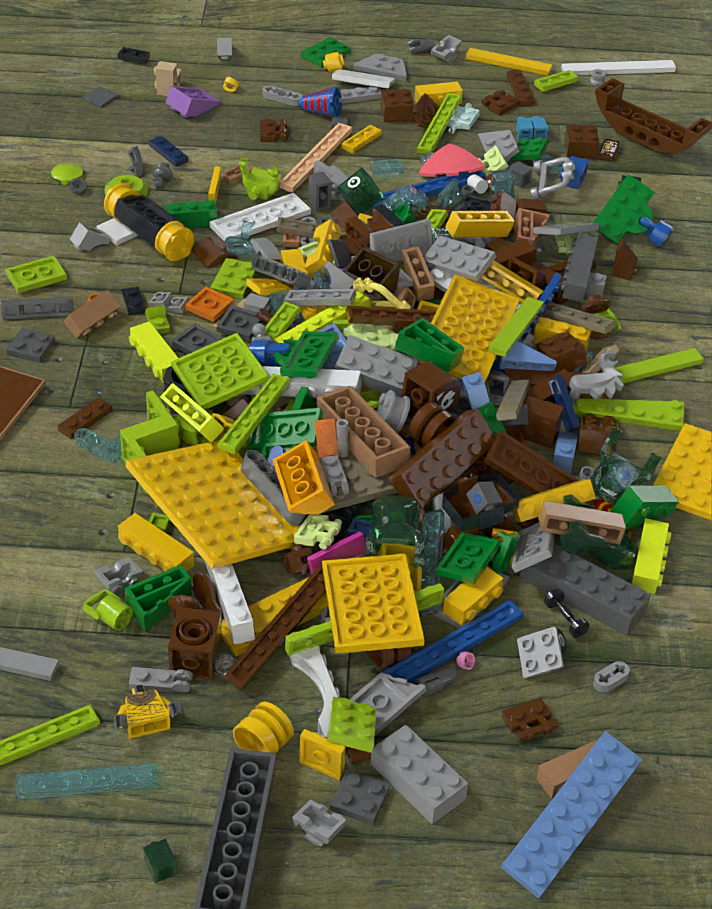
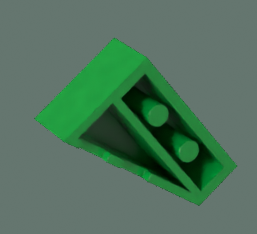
[394,317,465,372]
[125,565,192,633]

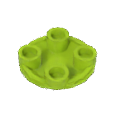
[51,163,83,185]

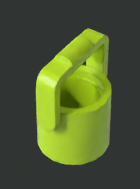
[83,589,134,631]

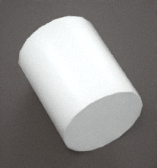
[467,174,488,194]

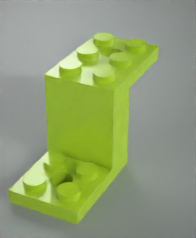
[120,390,181,494]

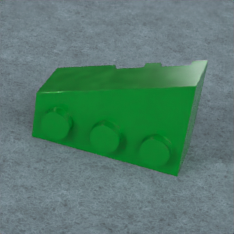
[610,486,679,530]

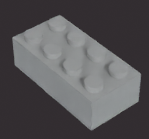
[335,335,419,397]
[371,725,468,824]

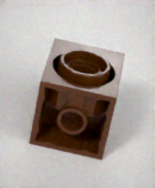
[168,607,222,680]

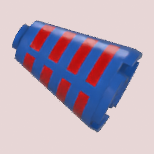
[299,87,342,117]

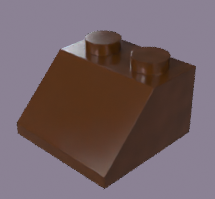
[507,256,547,291]

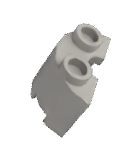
[431,35,462,62]
[94,557,143,596]
[292,799,347,846]

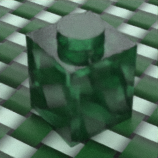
[143,839,177,883]

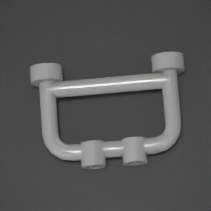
[531,157,575,200]

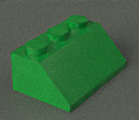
[165,201,217,229]

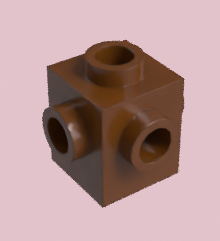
[282,544,315,575]

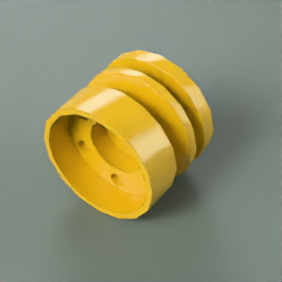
[233,701,294,754]

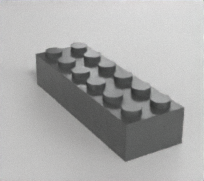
[520,543,651,636]

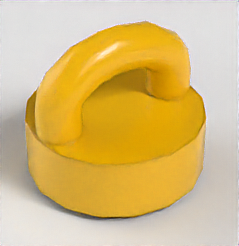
[223,77,239,93]

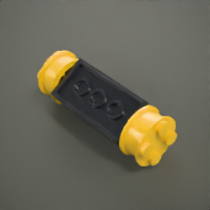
[104,183,194,262]

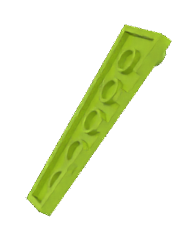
[573,398,684,431]

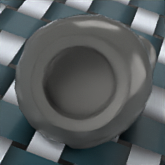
[152,162,173,188]

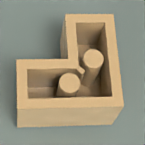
[154,61,182,96]

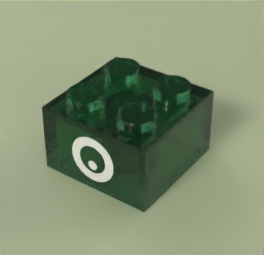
[337,167,384,216]

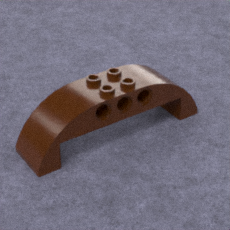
[595,78,712,153]

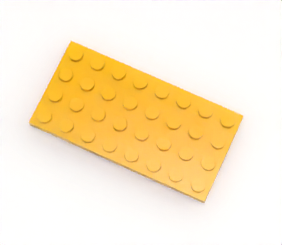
[415,274,520,384]

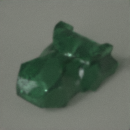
[589,427,662,506]
[560,494,637,569]
[364,495,425,568]

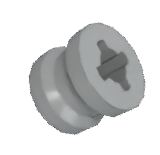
[590,69,606,87]

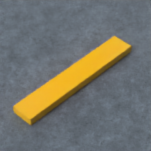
[466,48,552,76]

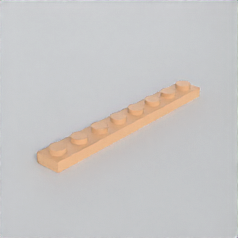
[279,123,352,192]

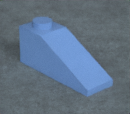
[499,342,557,371]
[553,431,578,474]

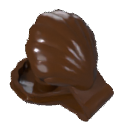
[581,295,612,340]
[168,572,223,618]

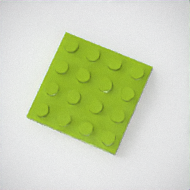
[171,333,269,410]

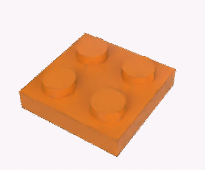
[185,287,234,322]

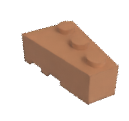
[513,208,550,248]

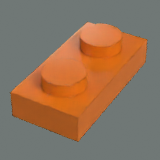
[314,418,339,458]

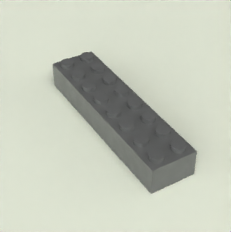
[194,748,276,909]

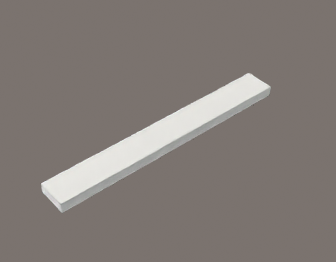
[561,60,676,75]

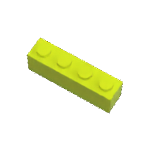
[129,322,178,383]
[160,383,224,443]
[632,518,671,594]

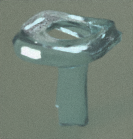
[225,221,255,255]

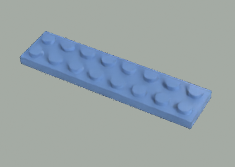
[500,731,643,899]

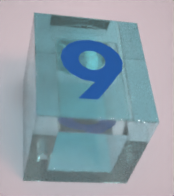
[603,460,639,492]

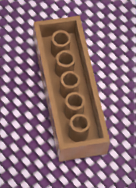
[317,386,410,478]

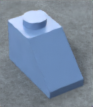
[462,372,490,410]

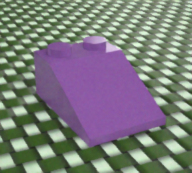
[165,86,221,118]

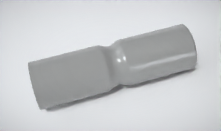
[336,419,349,457]

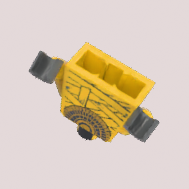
[113,685,184,739]

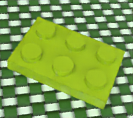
[5,256,67,294]
[210,258,257,300]
[327,697,376,753]

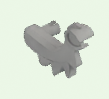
[569,351,624,404]

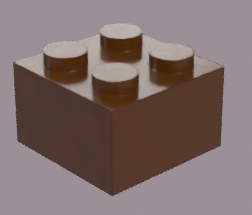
[380,89,415,122]
[564,124,600,159]
[536,331,587,372]
[519,396,564,448]

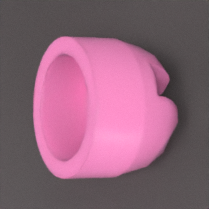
[456,652,475,670]

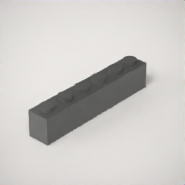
[561,233,598,302]

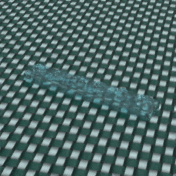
[418,509,445,618]
[16,763,158,799]

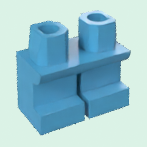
[516,116,548,141]

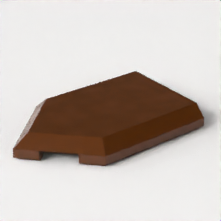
[413,93,439,128]

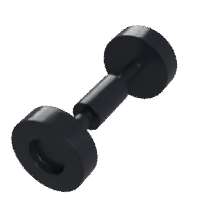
[544,589,590,638]

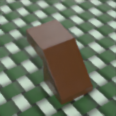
[515,198,548,216]

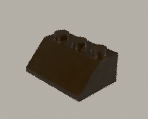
[343,246,400,301]

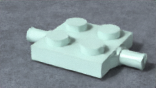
[448,103,479,134]

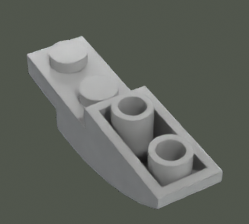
[313,160,353,206]

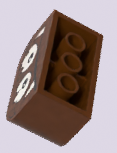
[401,361,461,424]

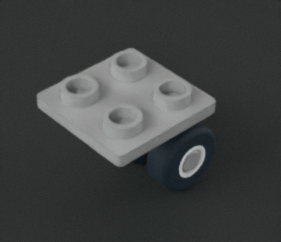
[517,627,567,679]

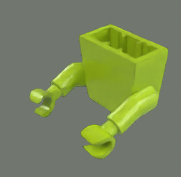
[238,158,281,200]

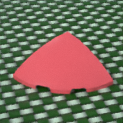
[419,144,485,177]

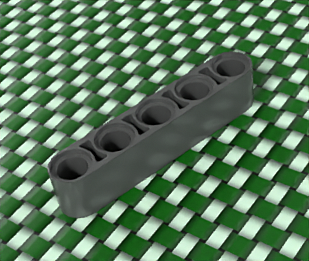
[252,255,311,289]
[241,450,306,526]

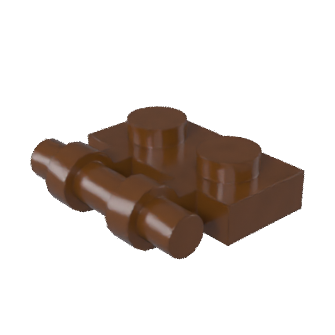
[481,90,520,116]
[260,119,288,142]
[501,698,559,742]

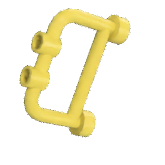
[353,278,411,309]

